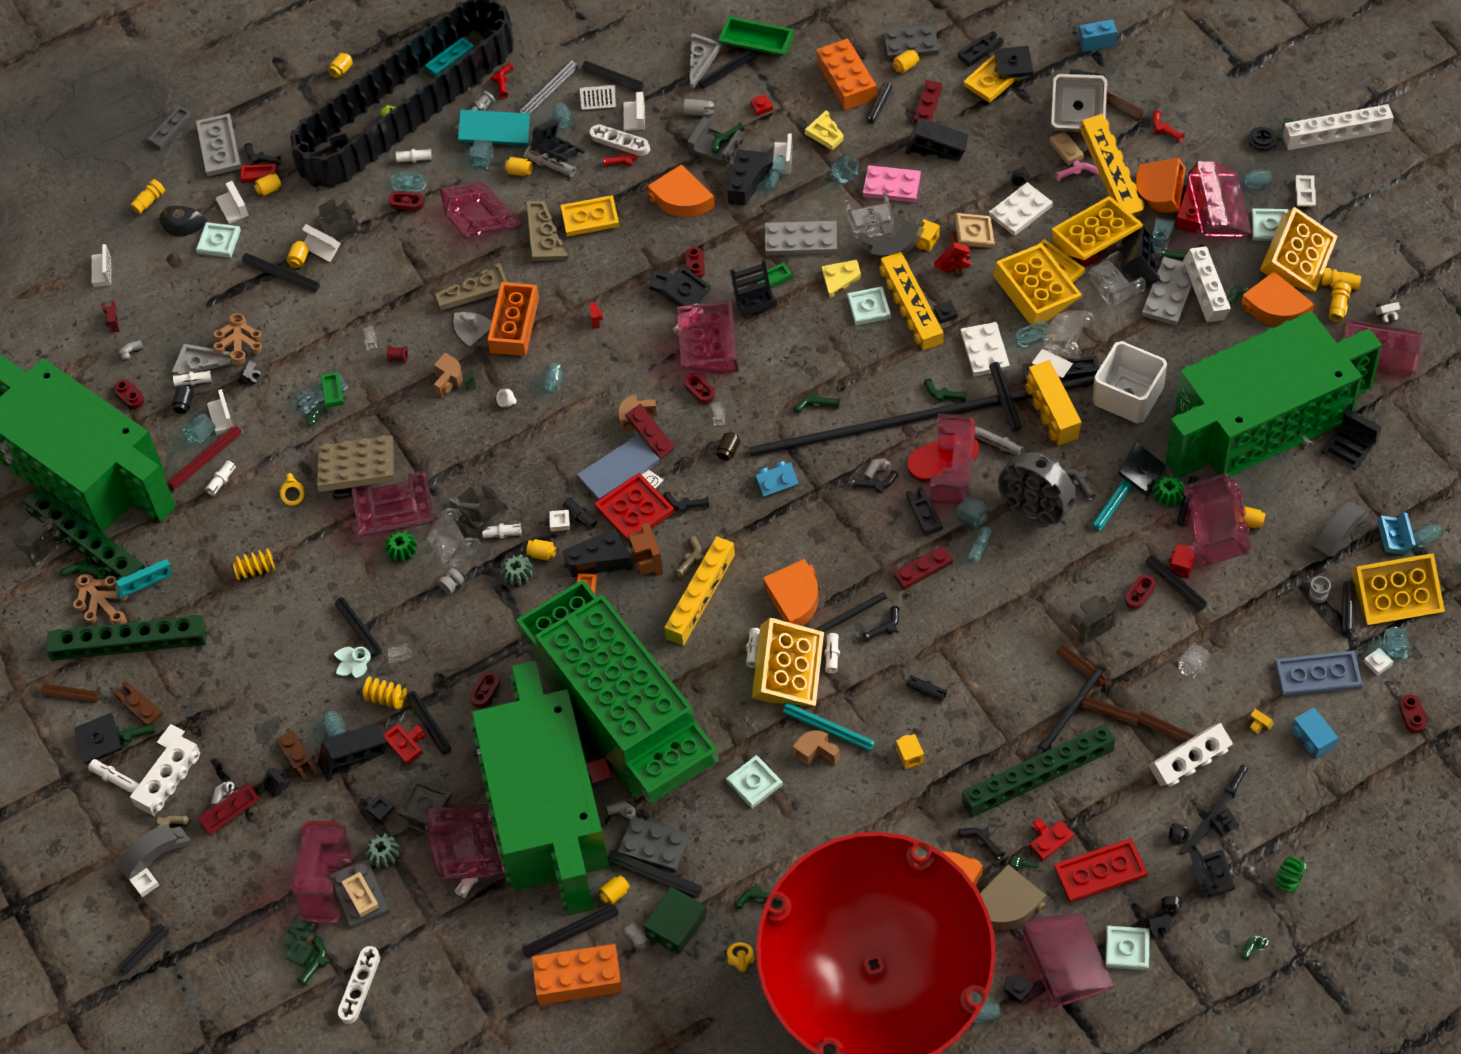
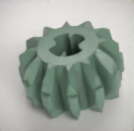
[500,554,533,587]
[365,834,399,869]

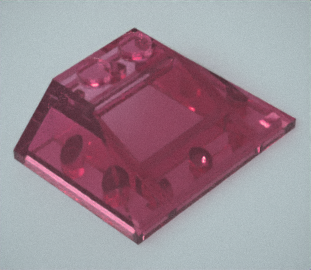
[440,181,522,237]
[351,471,435,537]
[427,804,505,880]

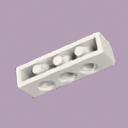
[1183,246,1231,323]
[1148,723,1233,787]
[130,734,200,816]

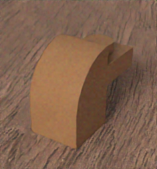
[434,353,463,398]
[619,395,657,431]
[792,731,840,766]

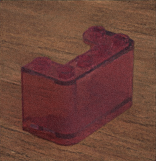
[930,414,976,504]
[1183,473,1252,566]
[291,825,352,923]

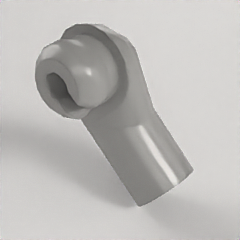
[119,340,143,360]
[864,458,891,479]
[210,781,235,806]
[606,801,636,819]

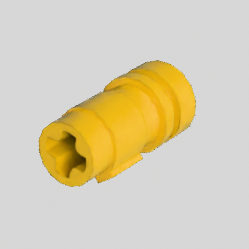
[130,179,166,214]
[1321,268,1361,290]
[1328,282,1351,322]

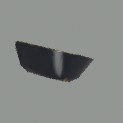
[159,206,207,237]

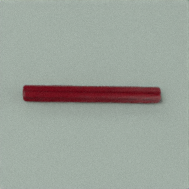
[168,425,242,489]

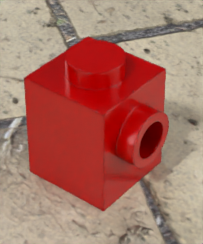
[1169,545,1197,579]

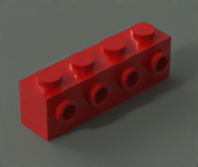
[1176,164,1219,234]

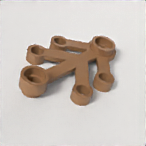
[214,313,262,366]
[73,574,128,624]

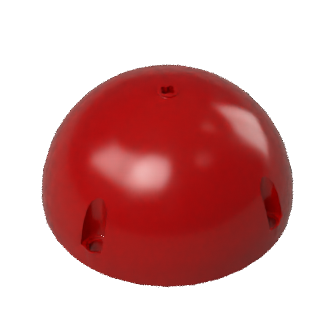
[756,832,996,1054]

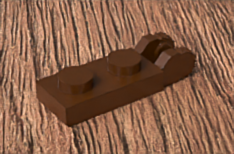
[113,681,163,726]
[276,730,319,781]

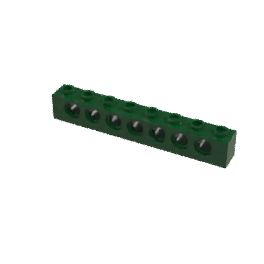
[24,486,145,581]
[47,615,206,661]
[962,724,1115,818]

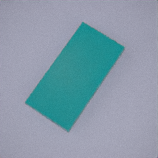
[458,110,530,146]

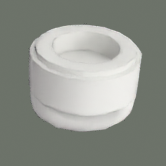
[496,389,516,407]

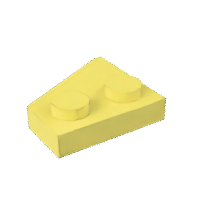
[805,111,843,150]
[822,260,861,298]

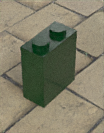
[644,886,707,954]

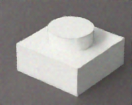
[550,510,570,531]
[1364,648,1393,676]
[130,868,159,897]

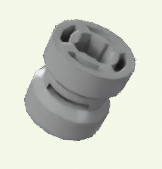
[437,568,465,595]
[1309,576,1331,603]

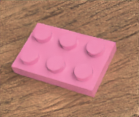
[863,165,921,203]

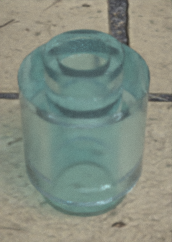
[552,103,574,129]
[1244,169,1272,188]
[544,363,564,392]
[1413,521,1443,547]
[321,711,347,737]
[973,1000,1000,1024]

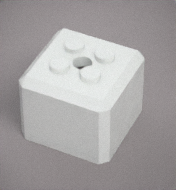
[1051,74,1107,132]
[1092,341,1167,423]

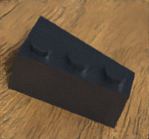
[905,117,969,161]
[727,149,773,206]
[1121,225,1160,289]
[562,528,632,577]
[317,723,387,782]

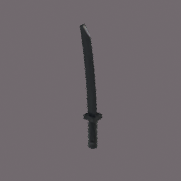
[1181,765,1248,855]

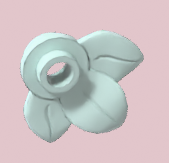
[334,647,371,679]

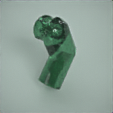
[1227,284,1250,305]
[305,404,328,426]
[1239,936,1269,961]

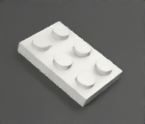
[989,182,1053,236]
[961,322,1010,377]

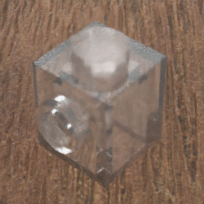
[1178,643,1210,679]

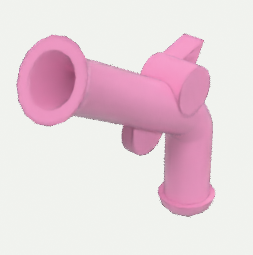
[1054,160,1099,182]

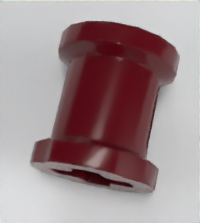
[387,345,408,363]

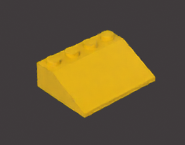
[1051,196,1143,260]
[1260,207,1338,292]
[993,243,1082,327]
[1351,553,1445,625]
[752,618,824,707]

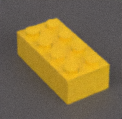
[1025,360,1081,447]

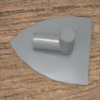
[453,312,492,347]

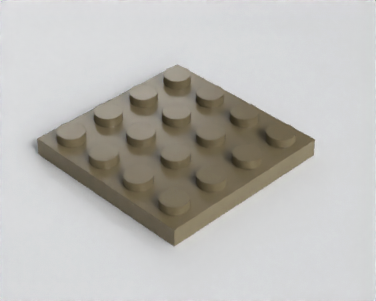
[317,435,394,492]

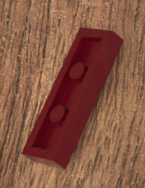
[914,80,943,124]
[625,403,675,459]
[893,546,953,590]
[197,782,260,835]

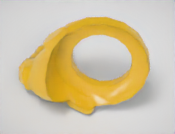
[279,473,304,506]
[727,942,755,972]

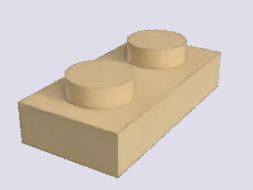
[1049,131,1084,166]
[342,872,379,917]

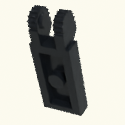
[958,31,1004,67]
[906,487,943,536]

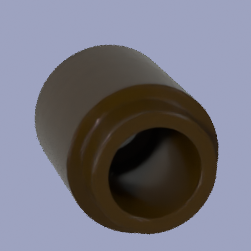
[716,432,741,461]

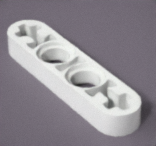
[590,125,650,156]
[338,946,380,1024]

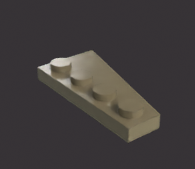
[526,201,568,261]
[435,263,507,311]

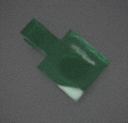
[283,912,317,950]

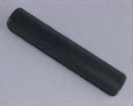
[867,81,892,124]
[1177,476,1199,527]
[1341,580,1355,635]
[118,924,169,974]

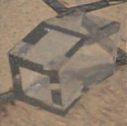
[362,325,378,350]
[710,401,726,427]
[387,643,413,665]
[623,922,648,951]

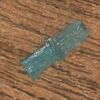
[764,155,786,190]
[968,526,992,563]

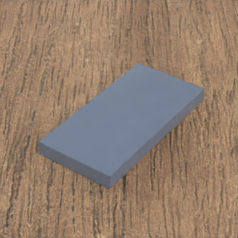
[577,435,660,500]
[1274,650,1363,697]

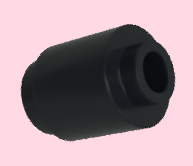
[172,386,194,414]

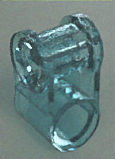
[1153,217,1175,252]

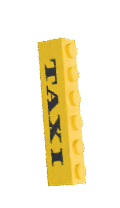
[1079,114,1144,217]
[879,252,943,350]
[664,536,735,646]

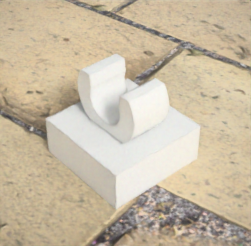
[1375,302,1400,323]

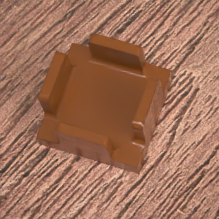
[627,523,663,576]

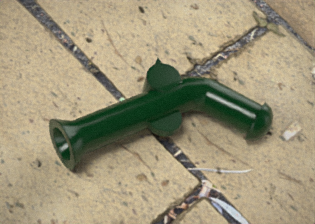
[711,122,745,154]
[1161,244,1206,260]
[924,378,967,405]
[793,389,840,413]
[60,558,106,578]
[117,722,156,747]
[734,882,783,909]
[297,936,331,987]

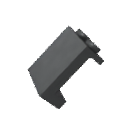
[688,117,743,166]

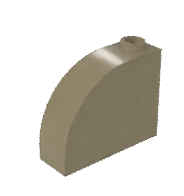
[980,865,1046,931]

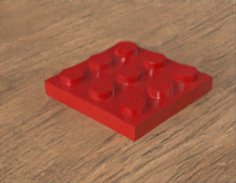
[594,472,675,543]

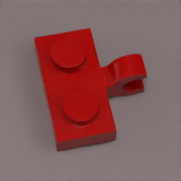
[934,242,972,273]
[384,724,425,765]
[1029,817,1074,861]

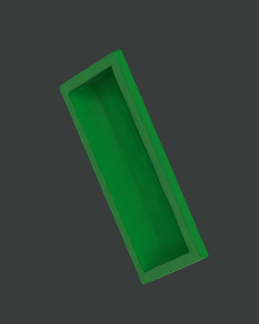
[718,16,794,56]

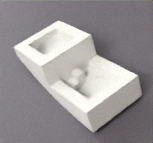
[1295,175,1316,207]

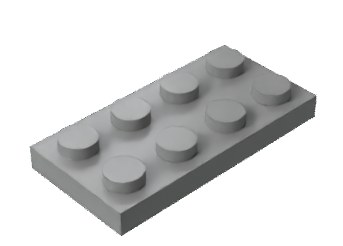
[196,113,241,177]
[765,221,837,256]
[1142,257,1193,326]

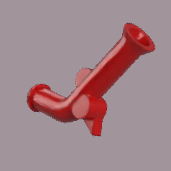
[490,63,514,99]
[1152,110,1185,142]
[603,147,640,167]

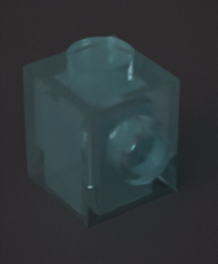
[469,139,494,169]
[830,153,859,184]
[182,414,216,443]
[957,495,988,529]
[1383,627,1410,659]

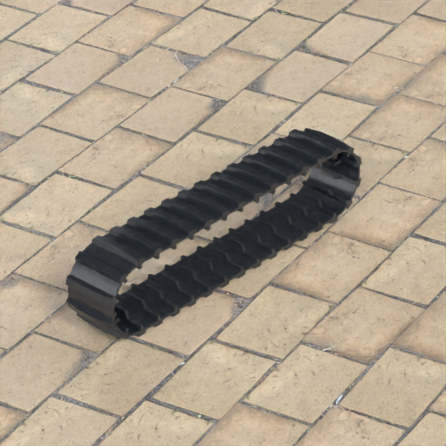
[291,0,514,188]

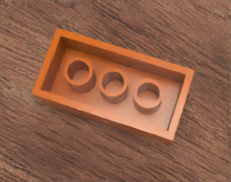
[816,38,877,111]
[487,282,539,356]
[532,944,623,1005]

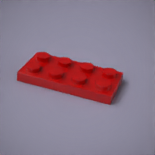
[1054,838,1148,903]

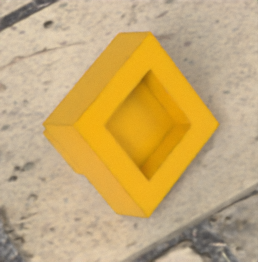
[1250,709,1274,734]

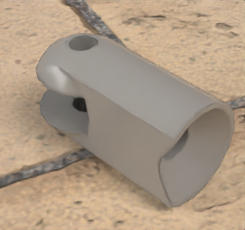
[684,99,714,117]

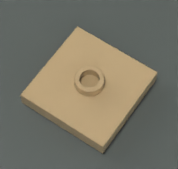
[955,213,995,248]

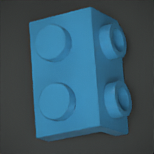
[753,461,799,497]
[1377,512,1415,555]

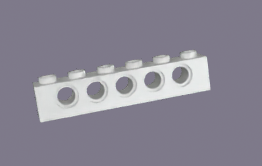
[1283,104,1394,150]

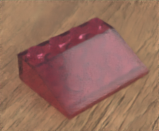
[1188,161,1253,236]
[677,300,739,374]
[1344,319,1422,376]
[1023,913,1114,1008]

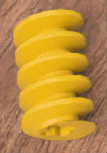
[233,548,275,580]
[363,676,407,710]

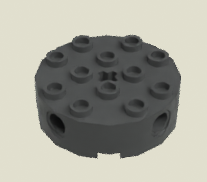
[998,452,1076,527]

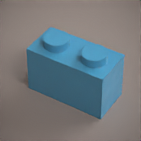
[1078,19,1117,52]
[1292,708,1339,758]

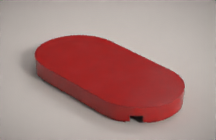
[908,432,979,482]

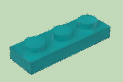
[425,37,475,77]
[115,559,171,599]

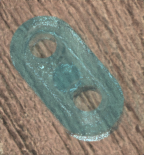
[391,172,427,191]
[1015,321,1051,347]

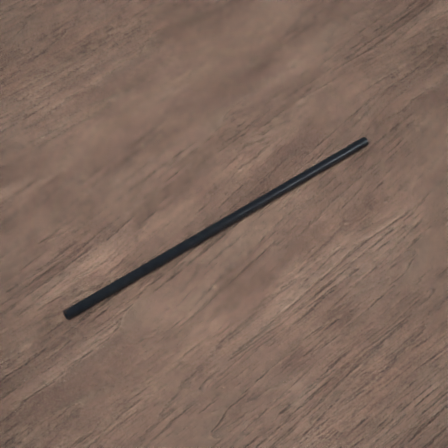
[749,374,1095,456]

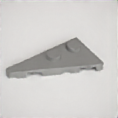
[690,33,722,89]
[172,344,232,376]

